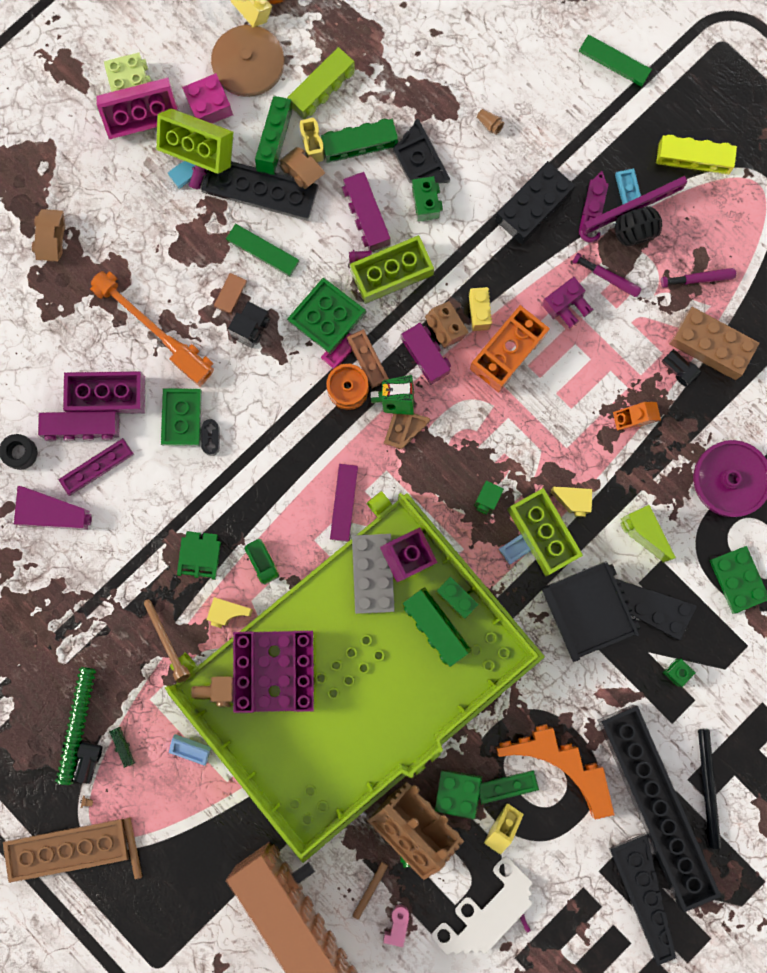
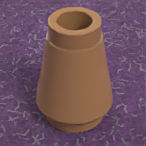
[477,109,504,135]

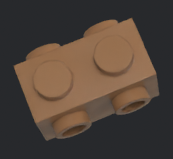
[425,301,469,348]

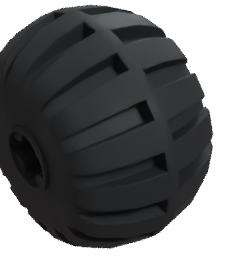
[615,207,662,246]

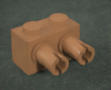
[191,677,233,707]

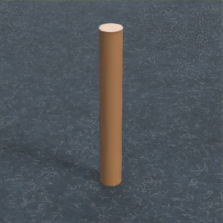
[123,817,142,879]
[352,862,388,920]

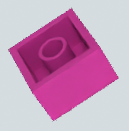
[182,73,233,124]

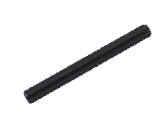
[698,728,721,849]

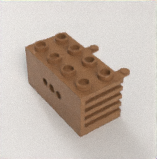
[367,782,464,880]

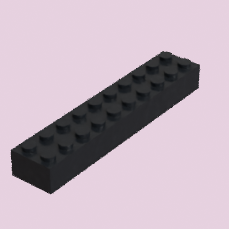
[597,705,721,913]

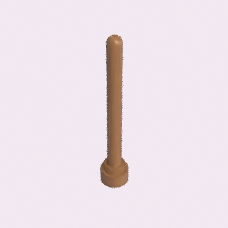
[144,600,191,683]

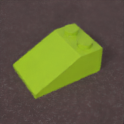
[620,505,676,562]

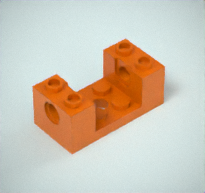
[470,305,550,393]

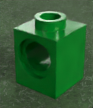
[663,659,696,687]

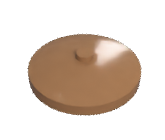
[211,25,284,97]

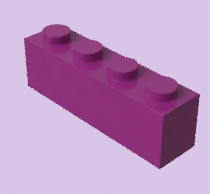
[341,172,391,252]
[38,411,119,441]

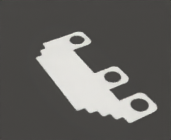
[432,857,532,956]

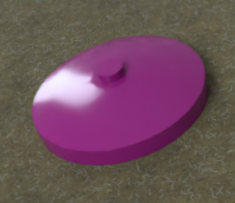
[693,440,767,517]

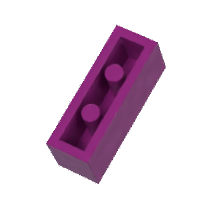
[401,323,451,385]

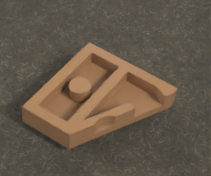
[384,413,430,450]

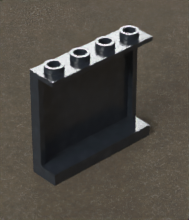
[541,561,640,662]

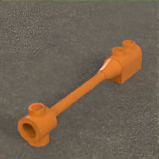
[90,271,214,387]

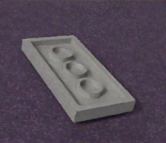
[352,534,394,614]

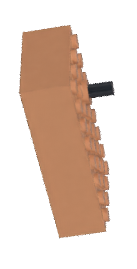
[226,842,358,973]

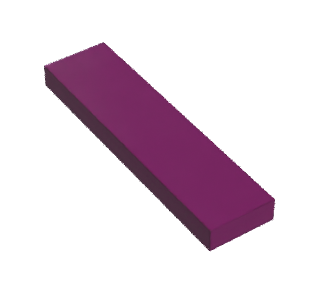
[58,438,134,496]
[330,464,358,542]

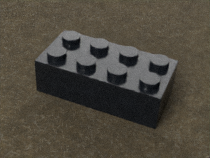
[495,161,575,245]

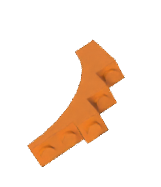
[495,724,614,819]

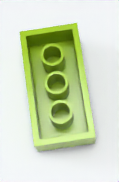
[156,108,234,174]
[350,235,434,304]
[507,488,583,576]

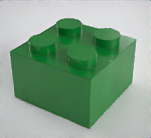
[435,769,483,819]

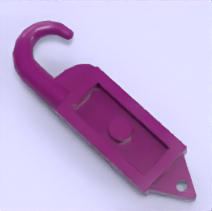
[579,171,609,243]

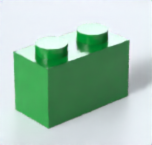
[474,481,504,515]
[436,577,479,619]

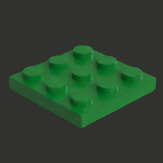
[287,277,366,354]

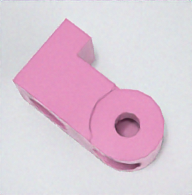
[383,904,409,947]

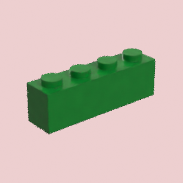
[255,96,292,175]
[321,118,398,163]
[402,587,472,667]

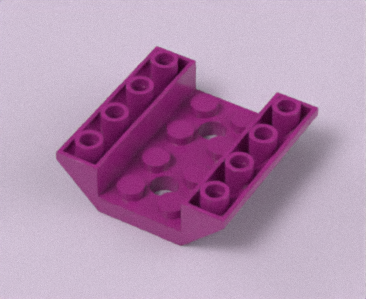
[233,631,314,713]

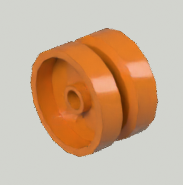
[326,364,369,410]

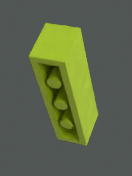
[287,47,355,119]

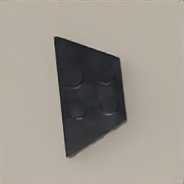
[393,118,450,183]

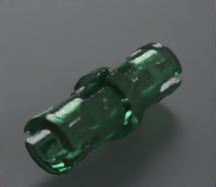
[109,726,136,768]

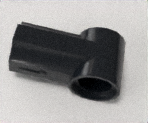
[661,349,701,387]
[73,741,103,784]

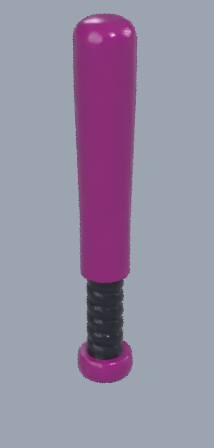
[572,253,641,297]
[661,268,736,288]

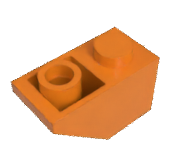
[613,402,661,431]

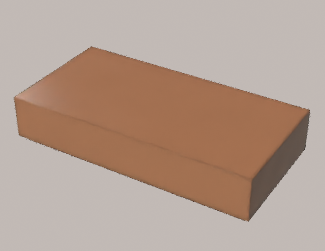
[214,273,247,315]

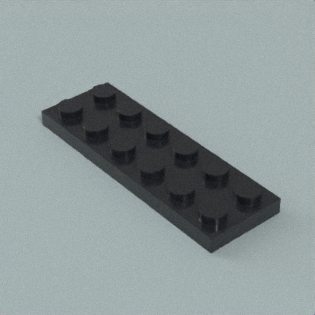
[201,161,319,221]

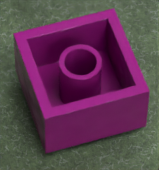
[380,527,438,582]

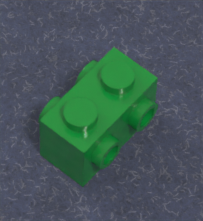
[412,176,443,222]

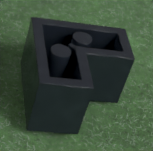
[228,301,270,348]

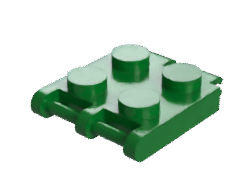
[177,531,221,580]

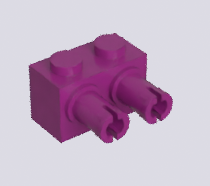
[542,276,594,329]

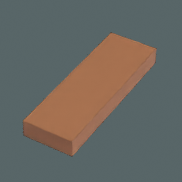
[346,329,389,388]

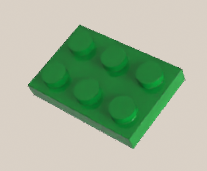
[161,388,202,446]
[709,546,767,614]

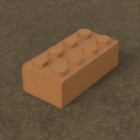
[669,307,759,380]

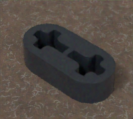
[201,419,220,456]

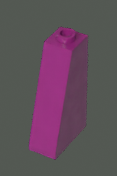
[14,486,92,530]

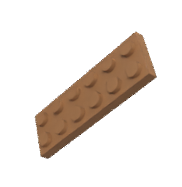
[3,818,129,883]

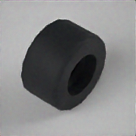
[0,434,38,470]

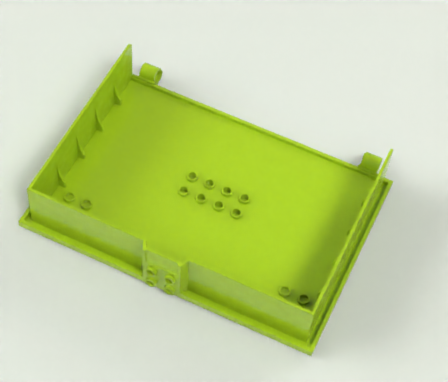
[165,491,545,863]

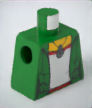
[371,375,414,415]

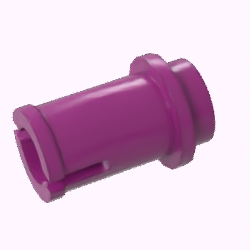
[189,165,207,190]
[349,250,372,263]

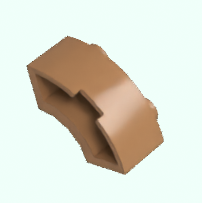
[279,147,325,189]
[32,209,66,261]

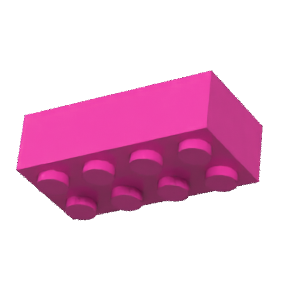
[96,77,179,139]

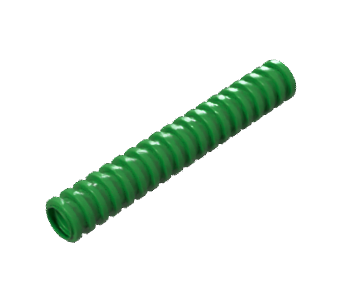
[55,667,97,785]

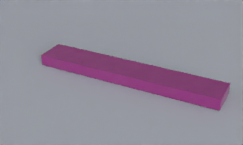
[581,176,688,235]

